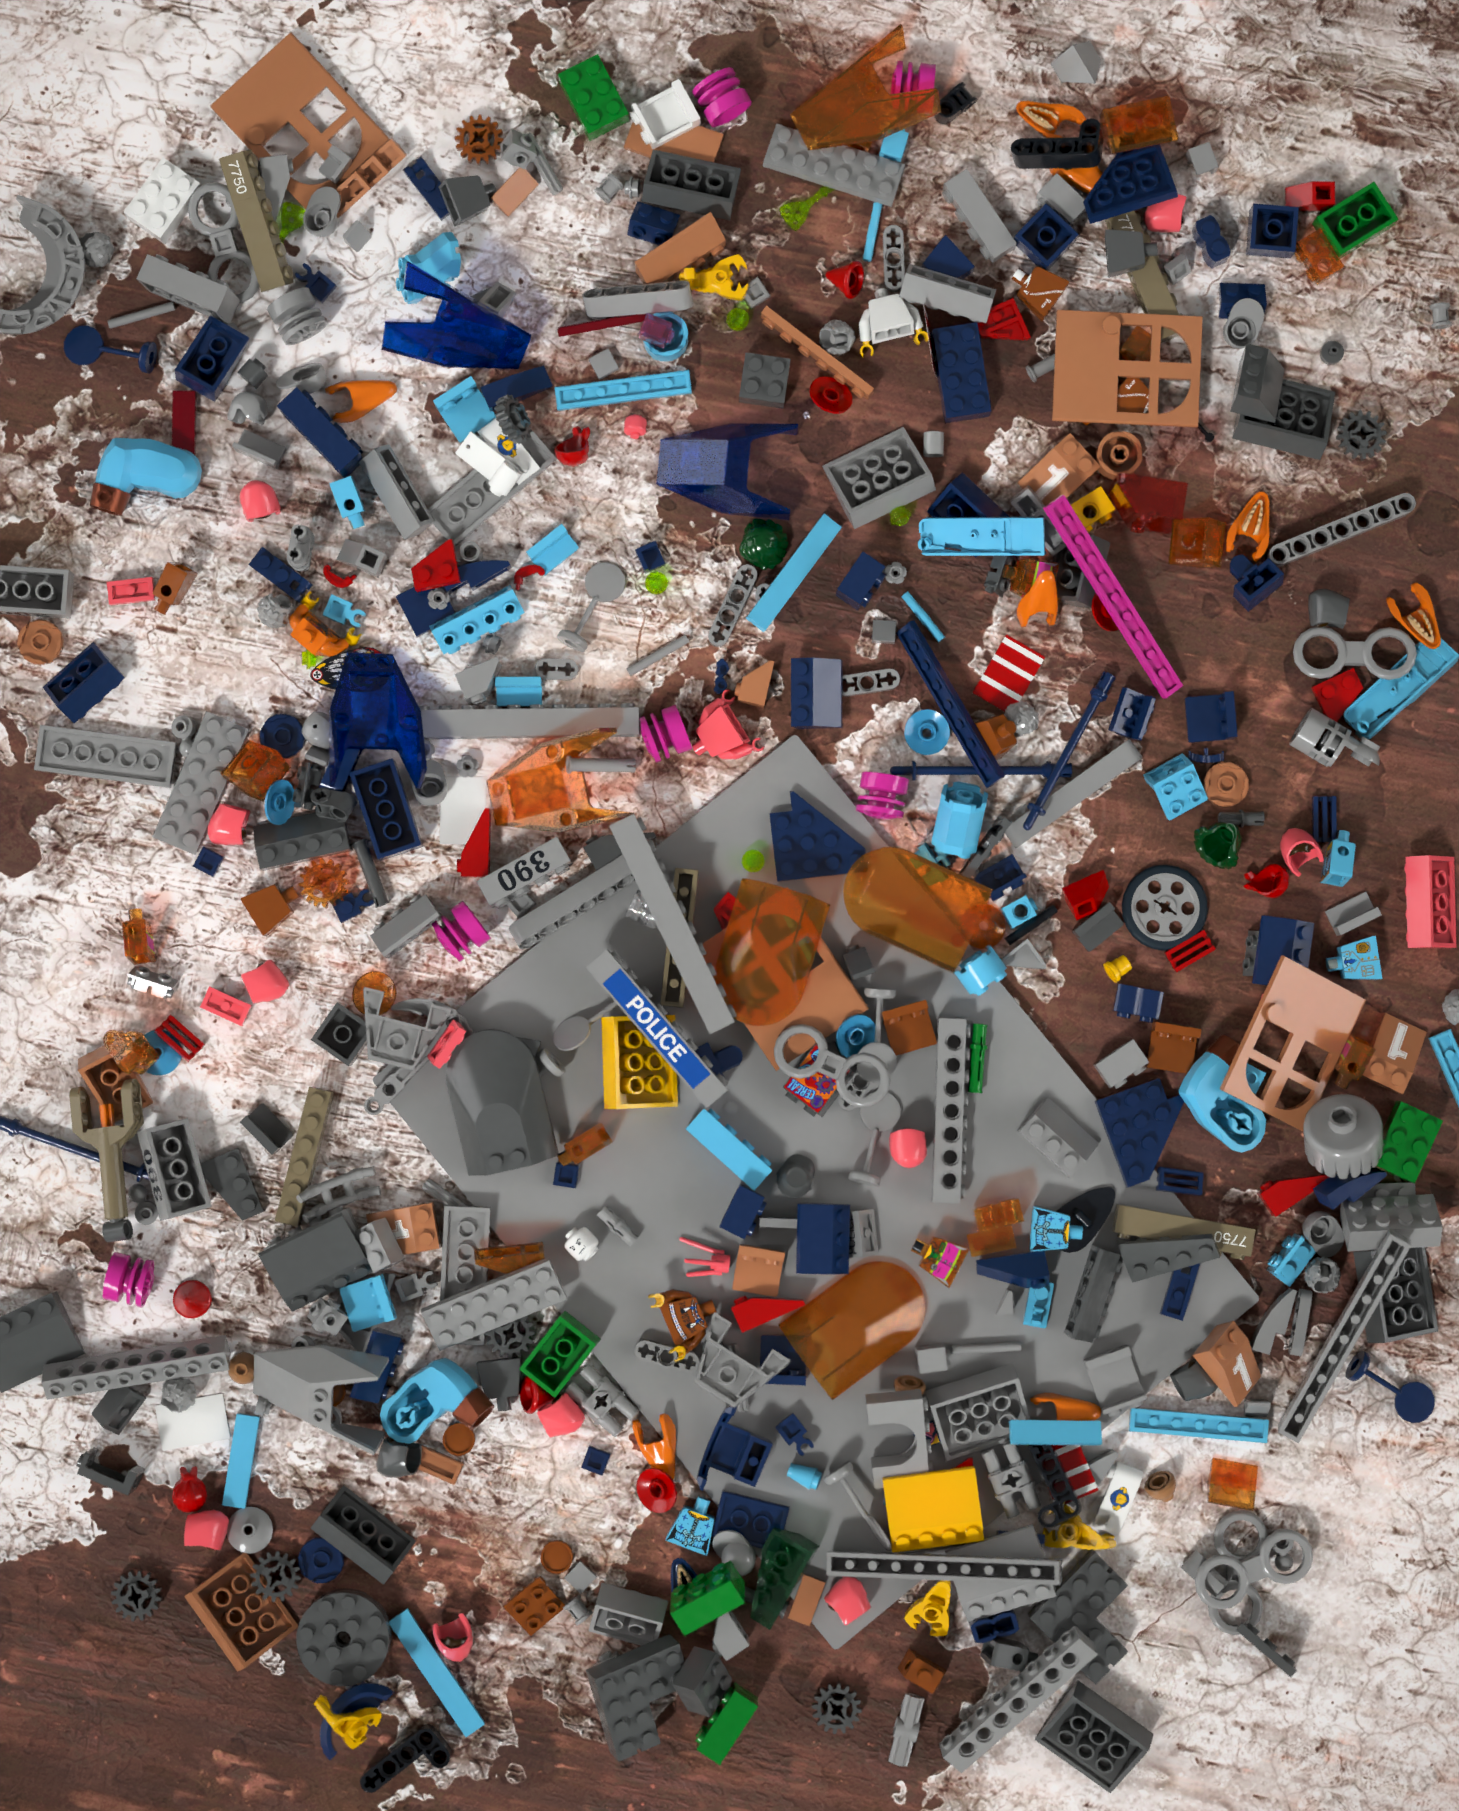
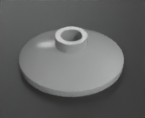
[227,1507,273,1553]

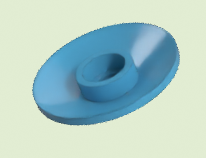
[904,709,950,755]
[264,779,295,825]
[836,1014,875,1058]
[136,1030,182,1075]

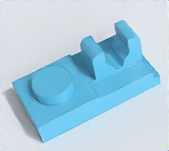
[1023,1282,1054,1329]

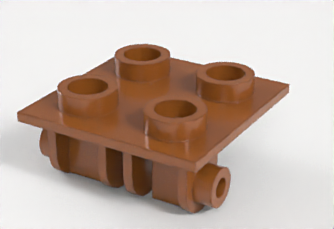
[503,1576,565,1636]

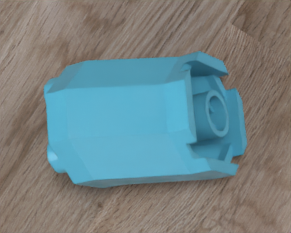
[396,232,461,304]
[931,781,988,859]

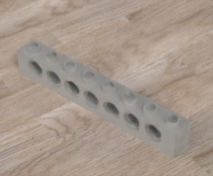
[931,1018,970,1204]
[41,1335,231,1400]
[939,1626,1098,1773]

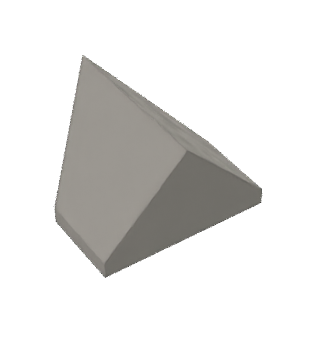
[1051,41,1101,84]
[461,282,516,323]
[1001,939,1046,970]

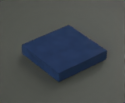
[396,587,455,637]

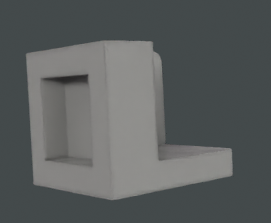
[1185,142,1219,175]
[319,145,352,185]

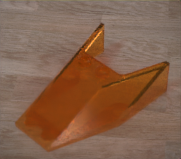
[790,24,941,151]
[486,728,634,833]

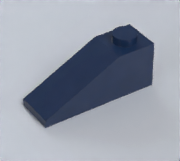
[976,1251,1050,1289]

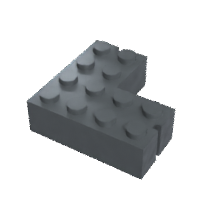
[1028,1549,1128,1685]
[586,1634,684,1762]

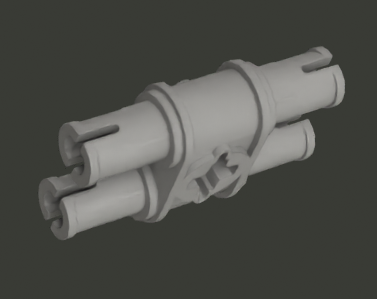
[287,525,314,571]
[564,1364,639,1437]
[981,1441,1041,1519]

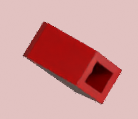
[1285,181,1335,211]
[1062,870,1109,921]

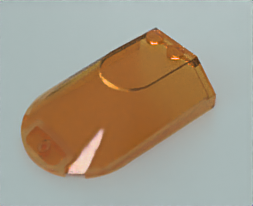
[843,847,993,974]
[714,878,830,1026]
[778,1261,925,1400]

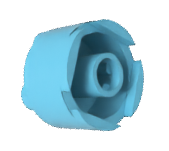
[642,311,688,362]
[953,945,1007,996]

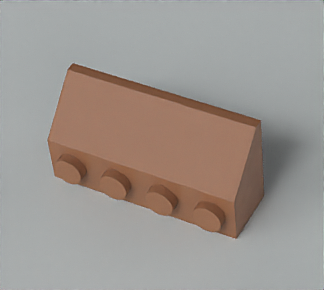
[635,212,726,284]

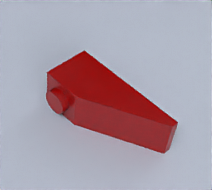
[457,808,491,878]
[1257,1174,1329,1217]
[731,1295,805,1333]

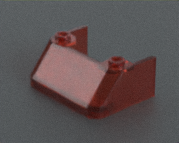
[1108,473,1188,534]

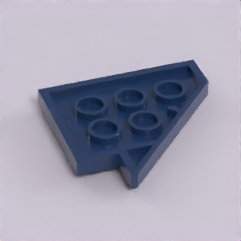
[1083,136,1178,224]
[769,791,868,882]
[1094,1078,1184,1188]

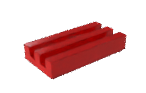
[1164,930,1216,972]
[154,1014,205,1062]

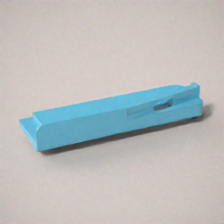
[917,517,1046,556]
[1344,638,1459,739]

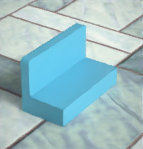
[526,524,579,575]
[495,677,542,707]

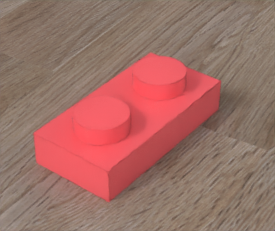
[107,577,156,605]
[200,986,252,1026]
[427,1019,466,1069]

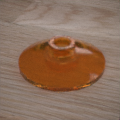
[960,904,1006,949]
[352,971,397,1016]

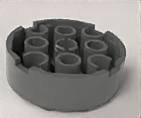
[296,1588,392,1686]

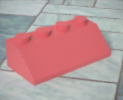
[1404,855,1457,948]

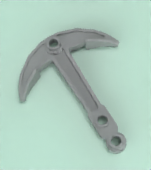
[364,998,473,1115]

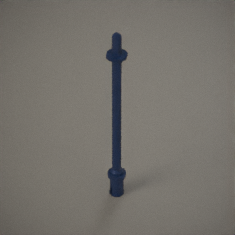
[1023,671,1116,830]
[890,761,1072,780]
[0,1116,149,1183]

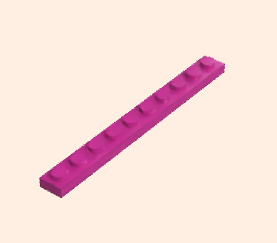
[1043,495,1183,699]

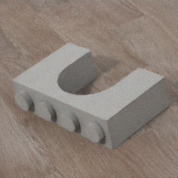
[865,1389,933,1489]

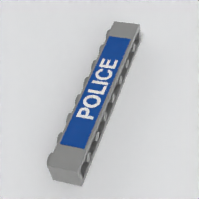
[586,950,729,1108]

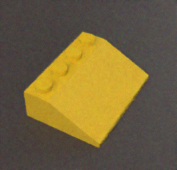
[601,1015,678,1109]
[882,1466,984,1553]

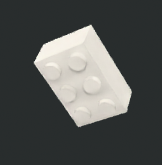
[124,157,202,244]

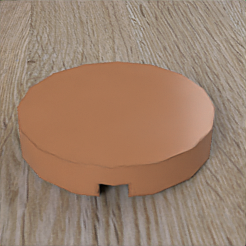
[17,619,64,665]
[1203,762,1249,807]

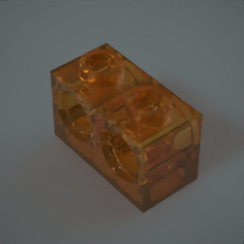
[1294,228,1344,286]
[972,1198,1024,1233]

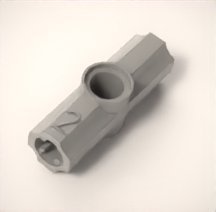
[888,1692,924,1767]

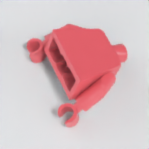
[692,689,765,759]

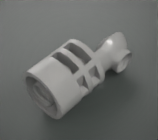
[1289,708,1380,767]

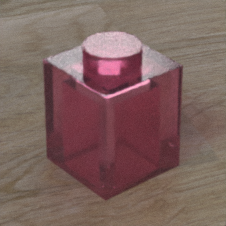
[638,313,675,349]

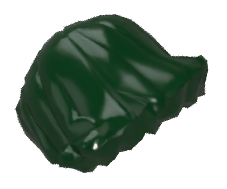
[739,518,789,570]
[1194,822,1242,870]

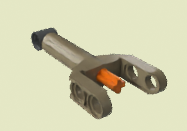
[69,1079,144,1242]

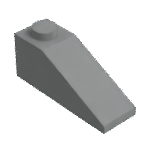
[259,154,294,221]

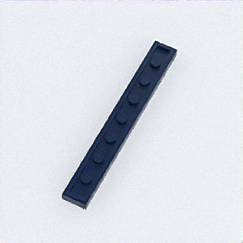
[896,620,1005,788]

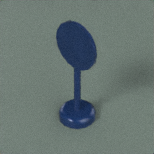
[64,326,157,374]
[1345,1351,1435,1423]

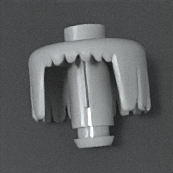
[1303,1094,1383,1179]

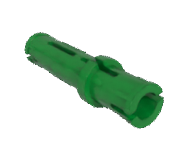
[968,1023,988,1093]

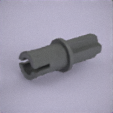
[1218,810,1265,828]

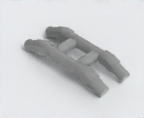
[296,1166,381,1223]

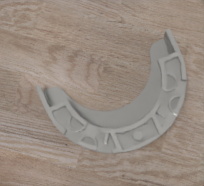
[0,195,85,334]

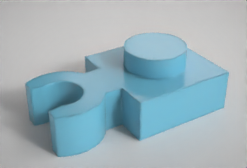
[322,594,366,628]

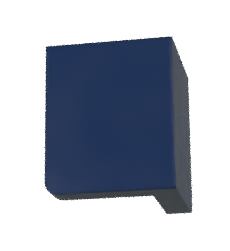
[635,541,665,574]

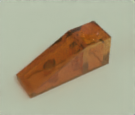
[474,1242,545,1274]

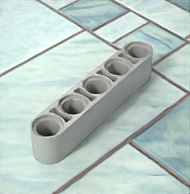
[582,280,694,318]

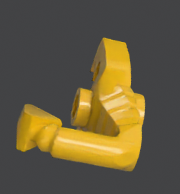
[679,254,749,301]
[1042,1504,1116,1550]
[904,1580,951,1636]
[313,1695,382,1749]

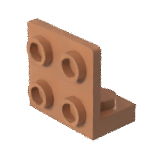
[732,1244,785,1297]

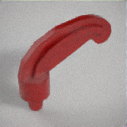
[323,565,357,588]
[514,565,545,591]

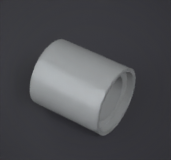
[923,431,944,457]

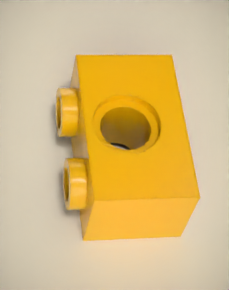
[1071,486,1115,533]

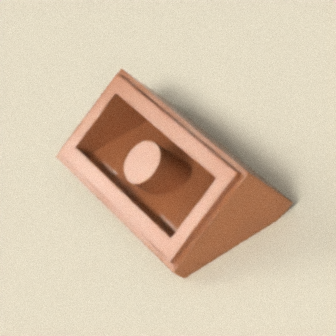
[491,167,539,217]

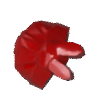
[555,426,590,467]
[1244,864,1289,899]
[172,1466,207,1513]

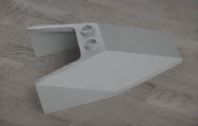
[253,1345,389,1455]

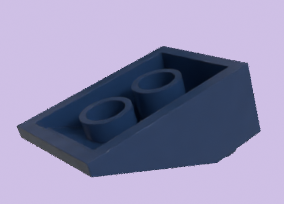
[175,315,250,402]

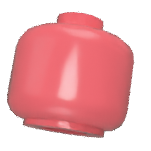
[624,414,647,439]

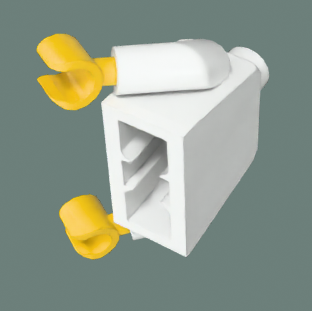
[859,288,928,357]

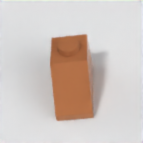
[734,661,774,708]

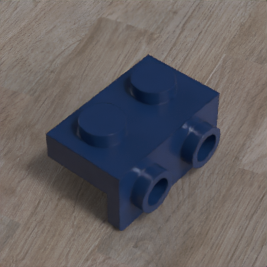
[627,201,680,246]
[1218,283,1267,319]
[1108,687,1156,740]
[974,854,1027,901]

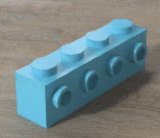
[429,585,525,654]
[686,1108,772,1191]

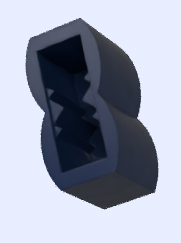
[1192,215,1230,269]
[1112,984,1164,1023]
[969,1609,1019,1643]

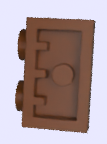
[881,1000,937,1056]
[1146,1022,1202,1074]

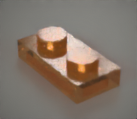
[966,1225,1017,1257]

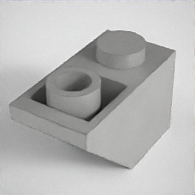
[337,539,388,578]

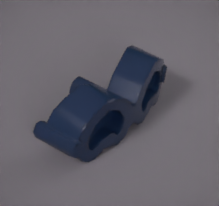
[713,659,729,695]
[1188,748,1224,763]

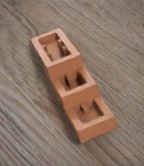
[336,138,407,218]

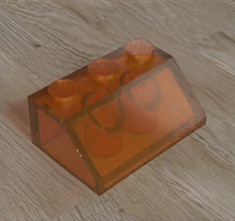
[1100,95,1179,154]

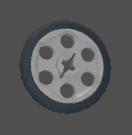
[1122,864,1208,951]

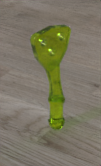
[779,186,835,231]
[279,202,305,243]

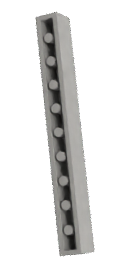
[410,703,640,740]
[609,814,737,1035]
[1278,1229,1411,1443]
[826,1550,1062,1585]

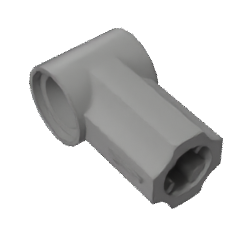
[454,541,483,567]
[1181,1550,1229,1597]

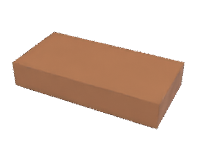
[419,1445,464,1485]
[788,1574,825,1626]

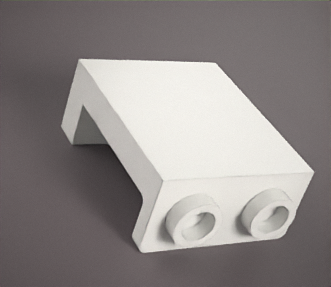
[630,79,701,149]

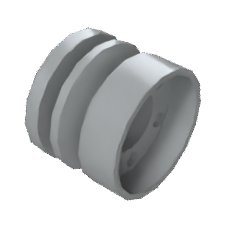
[267,287,327,345]

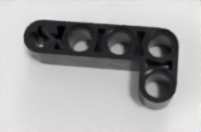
[1011,118,1104,169]
[1028,1445,1082,1528]
[360,1724,452,1793]

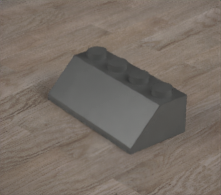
[642,149,741,220]
[253,812,352,871]
[310,1485,416,1585]

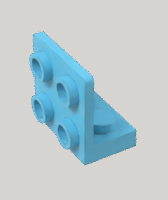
[433,376,496,443]
[1143,753,1208,821]
[1266,1233,1316,1287]
[339,1274,397,1332]

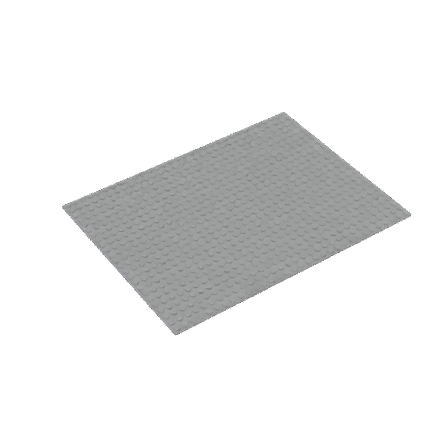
[373,735,1259,1649]

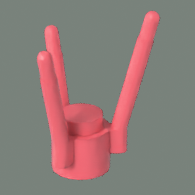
[679,1237,730,1277]

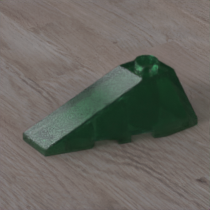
[750,1527,819,1630]

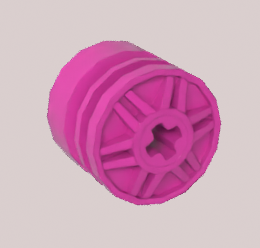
[890,61,936,112]
[692,67,752,127]
[639,705,692,763]
[856,772,909,820]
[432,901,491,962]
[103,1252,154,1308]

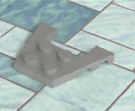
[363,987,451,1070]
[695,1312,791,1408]

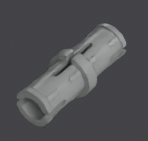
[597,1204,639,1247]

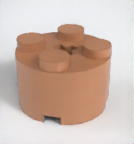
[1094,431,1142,481]

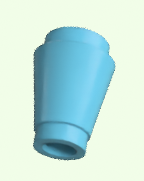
[787,1463,823,1490]

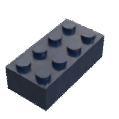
[931,322,991,423]
[277,387,364,478]
[349,758,423,861]

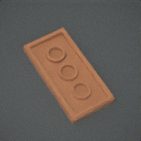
[624,122,724,162]

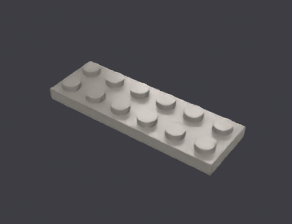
[763,124,905,207]
[428,431,557,547]
[152,711,249,855]
[34,725,177,788]
[440,1205,491,1345]
[421,1257,567,1351]

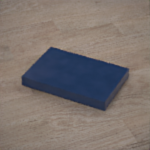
[711,1490,790,1553]

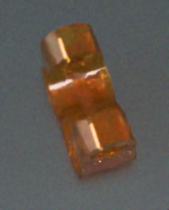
[103,1030,159,1075]

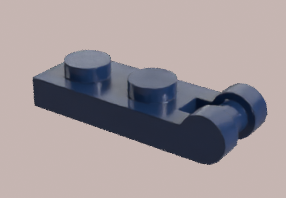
[403,156,449,221]
[248,547,313,603]
[1160,1263,1200,1321]

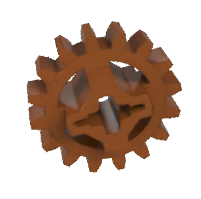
[455,114,504,166]

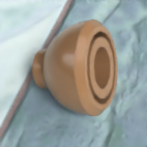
[228,1352,254,1384]
[894,1375,926,1395]
[1144,1471,1176,1502]

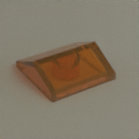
[1207,1458,1258,1511]

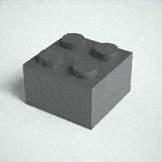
[739,352,791,409]
[311,1002,367,1066]
[672,1646,733,1717]

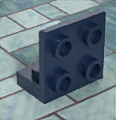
[1184,691,1238,743]
[760,1335,807,1386]

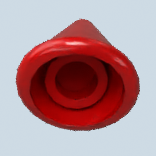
[825,261,864,299]
[173,1280,212,1318]
[520,1376,559,1414]

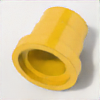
[1103,955,1132,983]

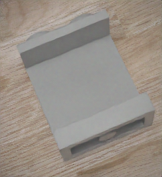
[1083,1345,1147,1416]

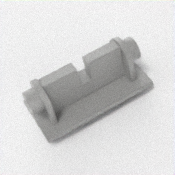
[127,966,178,999]

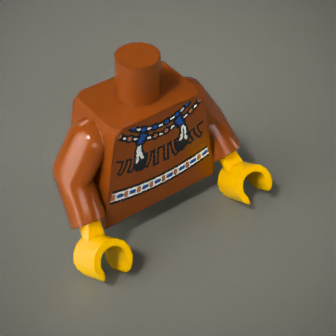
[648,1289,717,1362]

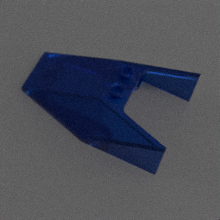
[381,261,531,369]
[656,423,798,520]
[329,652,427,789]

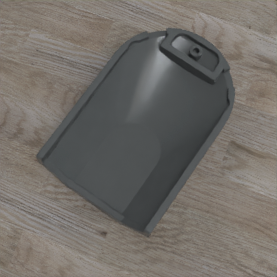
[446,1029,559,1176]

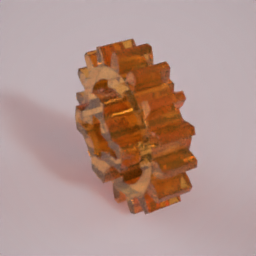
[298,858,349,909]

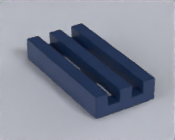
[1312,796,1337,842]
[1156,1167,1204,1196]

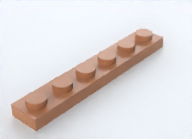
[761,306,874,400]

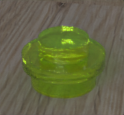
[726,308,749,331]
[889,506,911,526]
[645,572,668,595]
[301,648,316,669]
[742,850,765,873]

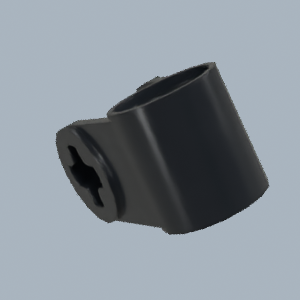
[934,82,978,125]

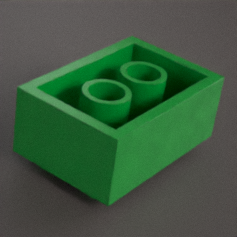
[558,54,629,142]
[1312,182,1398,261]
[1371,1101,1443,1183]
[519,1311,601,1398]
[670,1560,745,1636]
[695,1683,758,1765]

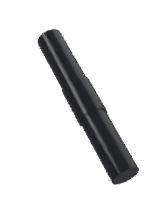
[1004,905,1058,946]

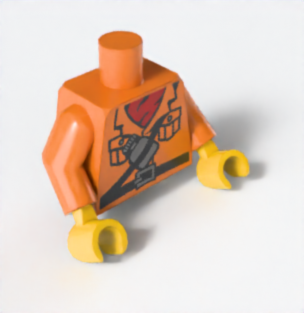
[289,591,361,657]

